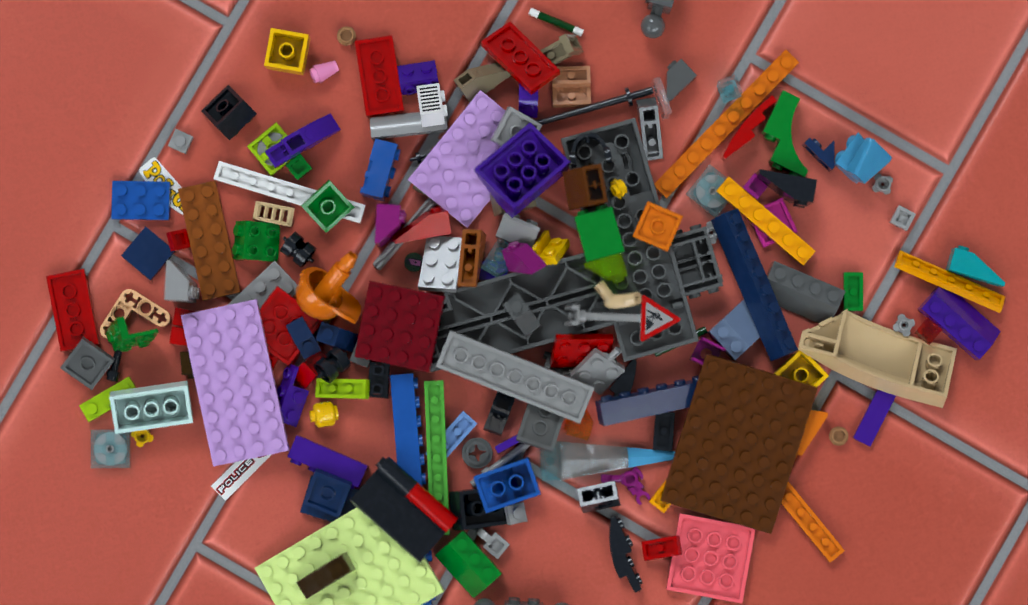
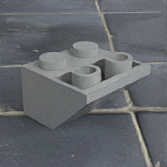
[496,213,540,248]

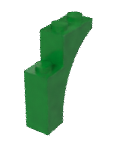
[761,90,808,177]

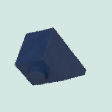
[316,322,359,352]

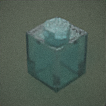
[717,74,743,103]

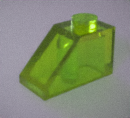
[583,253,628,284]

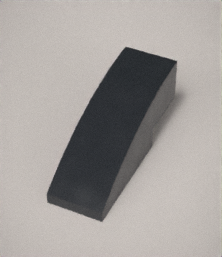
[609,359,637,397]

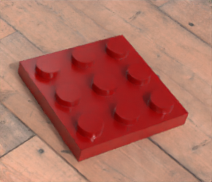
[259,285,324,366]

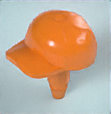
[295,251,361,324]

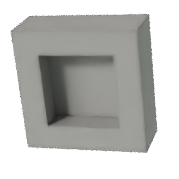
[168,129,194,154]
[889,205,916,231]
[504,502,528,525]

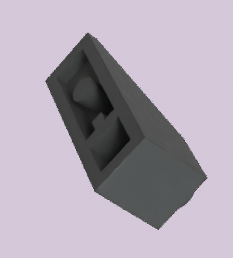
[636,97,663,161]

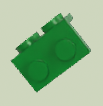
[232,221,280,262]
[106,316,159,352]

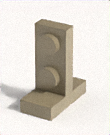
[540,34,584,65]

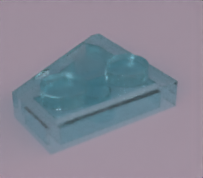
[480,238,509,277]

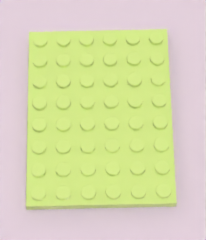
[255,507,444,605]

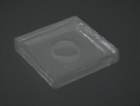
[651,77,672,120]

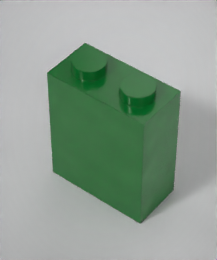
[574,204,624,263]

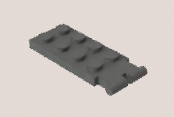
[515,351,575,453]

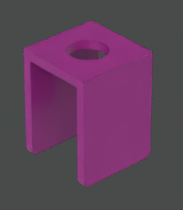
[689,337,725,366]

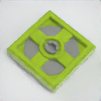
[247,122,299,176]

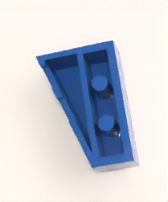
[360,138,401,201]

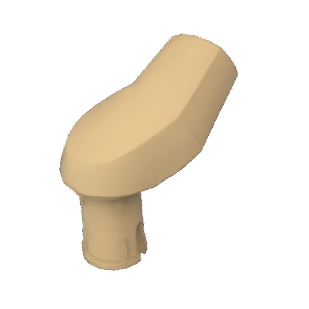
[594,280,642,309]

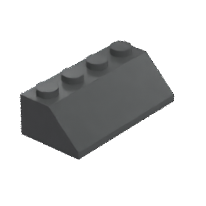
[767,261,845,323]

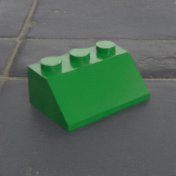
[435,530,502,598]

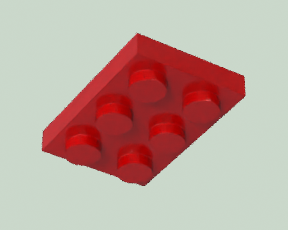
[550,334,614,367]

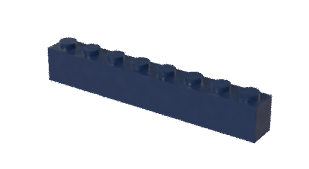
[711,208,798,361]

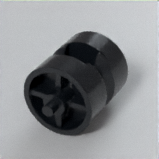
[280,231,317,268]
[314,347,351,383]

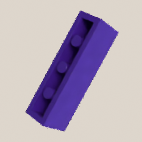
[287,435,369,489]

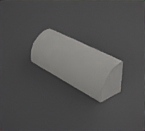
[370,112,448,140]

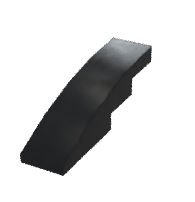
[483,391,515,436]

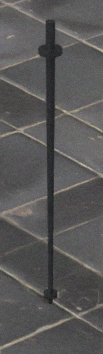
[409,87,654,164]

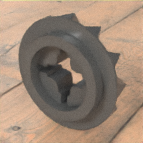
[462,438,493,468]

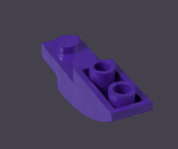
[265,113,341,168]

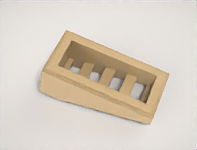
[253,201,295,227]

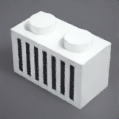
[416,83,448,127]

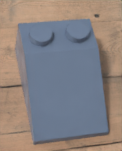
[708,299,760,360]

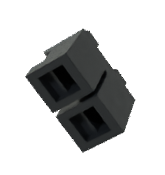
[369,361,390,399]

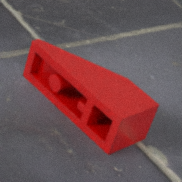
[391,207,451,244]

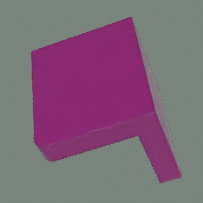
[742,173,768,200]

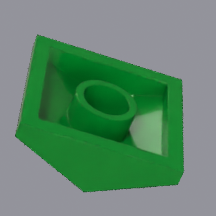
[301,180,354,233]

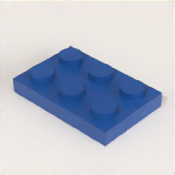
[111,181,171,221]

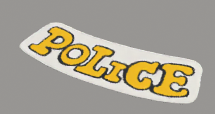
[139,157,183,215]

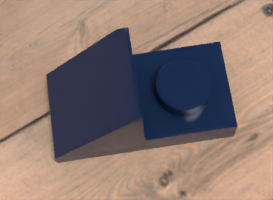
[802,138,835,171]
[285,316,321,360]

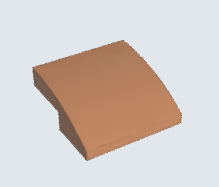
[552,66,591,108]

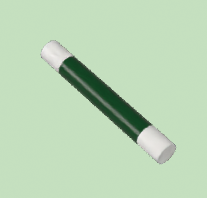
[528,8,584,37]

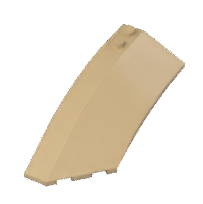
[798,309,957,408]

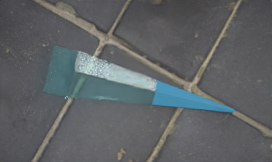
[540,441,675,481]

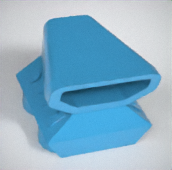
[834,133,892,184]

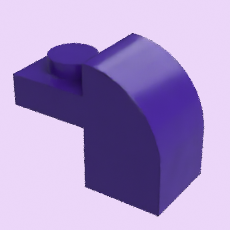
[519,84,538,118]

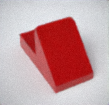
[295,351,326,389]

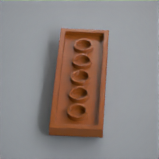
[178,181,241,301]

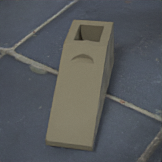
[453,62,511,103]

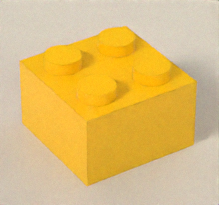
[264,28,311,75]
[773,350,829,387]

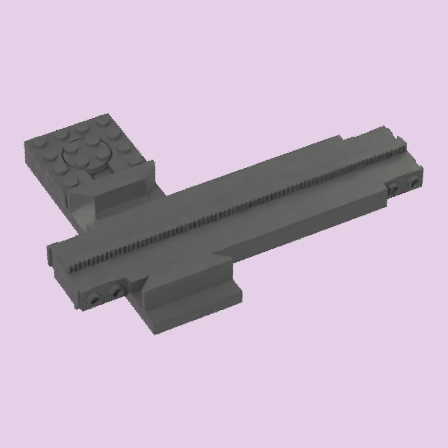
[430,118,723,373]

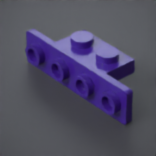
[277,364,309,427]

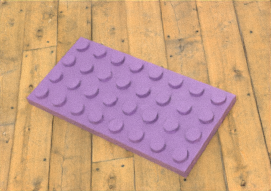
[181,299,290,467]

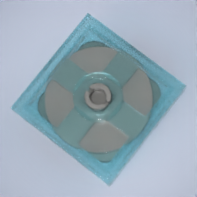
[685,164,728,218]
[91,429,130,468]

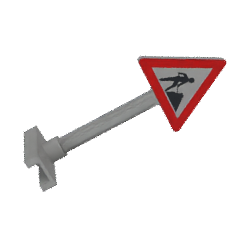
[564,295,681,342]

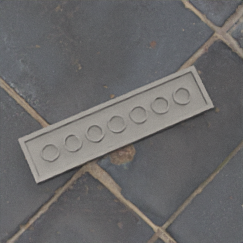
[436,330,594,423]

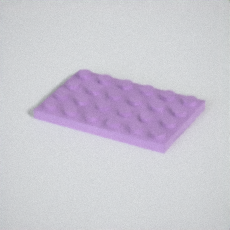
[407,90,505,228]

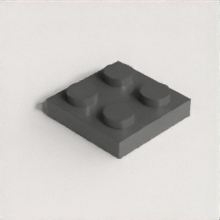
[60,337,115,390]

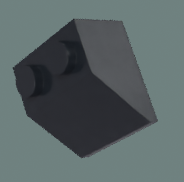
[201,85,257,140]

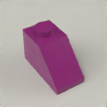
[501,241,546,274]

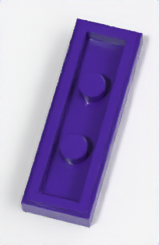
[852,389,896,447]

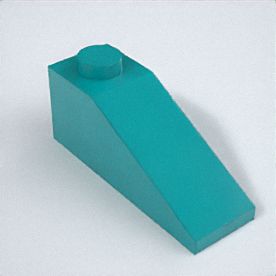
[946,246,1005,287]

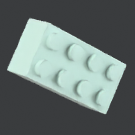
[109,380,193,434]

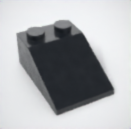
[756,169,817,208]
[449,488,507,530]

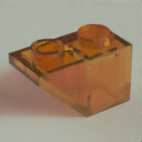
[563,409,594,441]

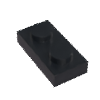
[652,412,675,451]

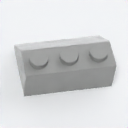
[164,260,200,303]

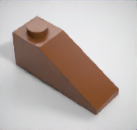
[457,229,486,288]

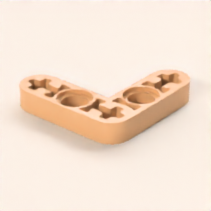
[100,289,171,338]

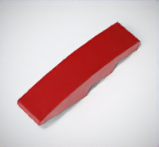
[721,95,777,161]

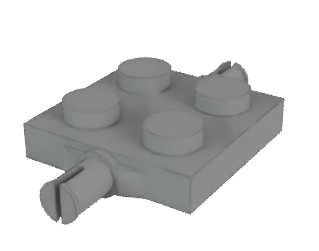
[570,347,625,395]

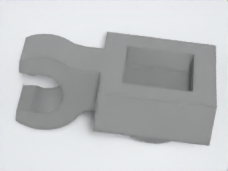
[476,528,510,559]

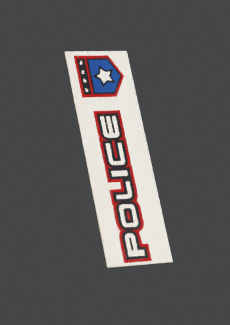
[211,454,272,501]

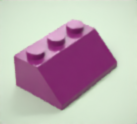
[375,204,406,247]

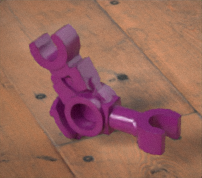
[601,467,650,505]

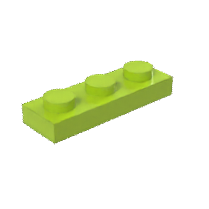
[79,376,137,422]
[315,378,370,399]

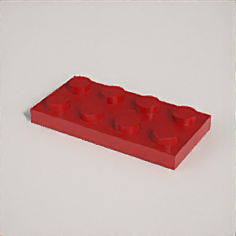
[481,22,560,95]
[355,35,404,117]
[46,269,100,352]

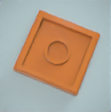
[632,201,683,252]

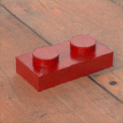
[641,535,682,561]

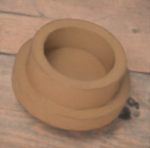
[337,26,356,46]
[829,426,848,446]

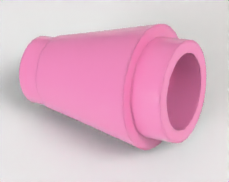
[309,61,339,83]

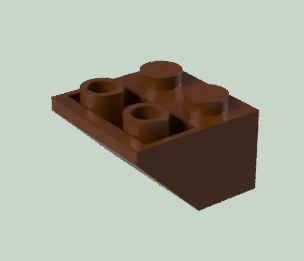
[562,164,608,210]

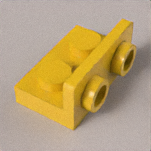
[532,230,570,265]

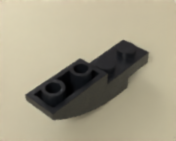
[609,515,643,593]

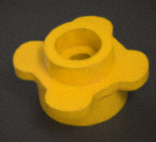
[610,179,627,199]
[131,429,154,447]

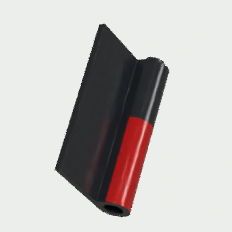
[349,457,458,563]

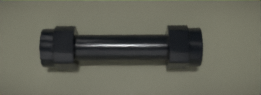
[106,350,122,382]

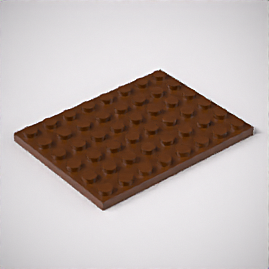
[660,353,818,534]

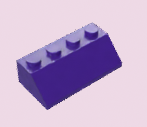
[917,286,1001,360]

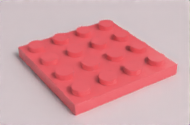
[666,513,755,603]

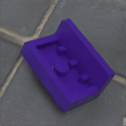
[397,60,438,95]

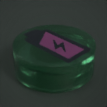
[404,253,423,272]

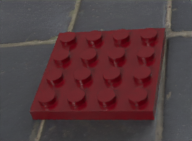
[354,281,445,372]

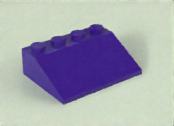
[474,123,570,218]

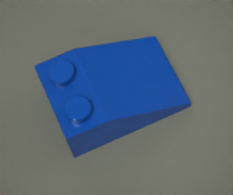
[473,457,541,513]

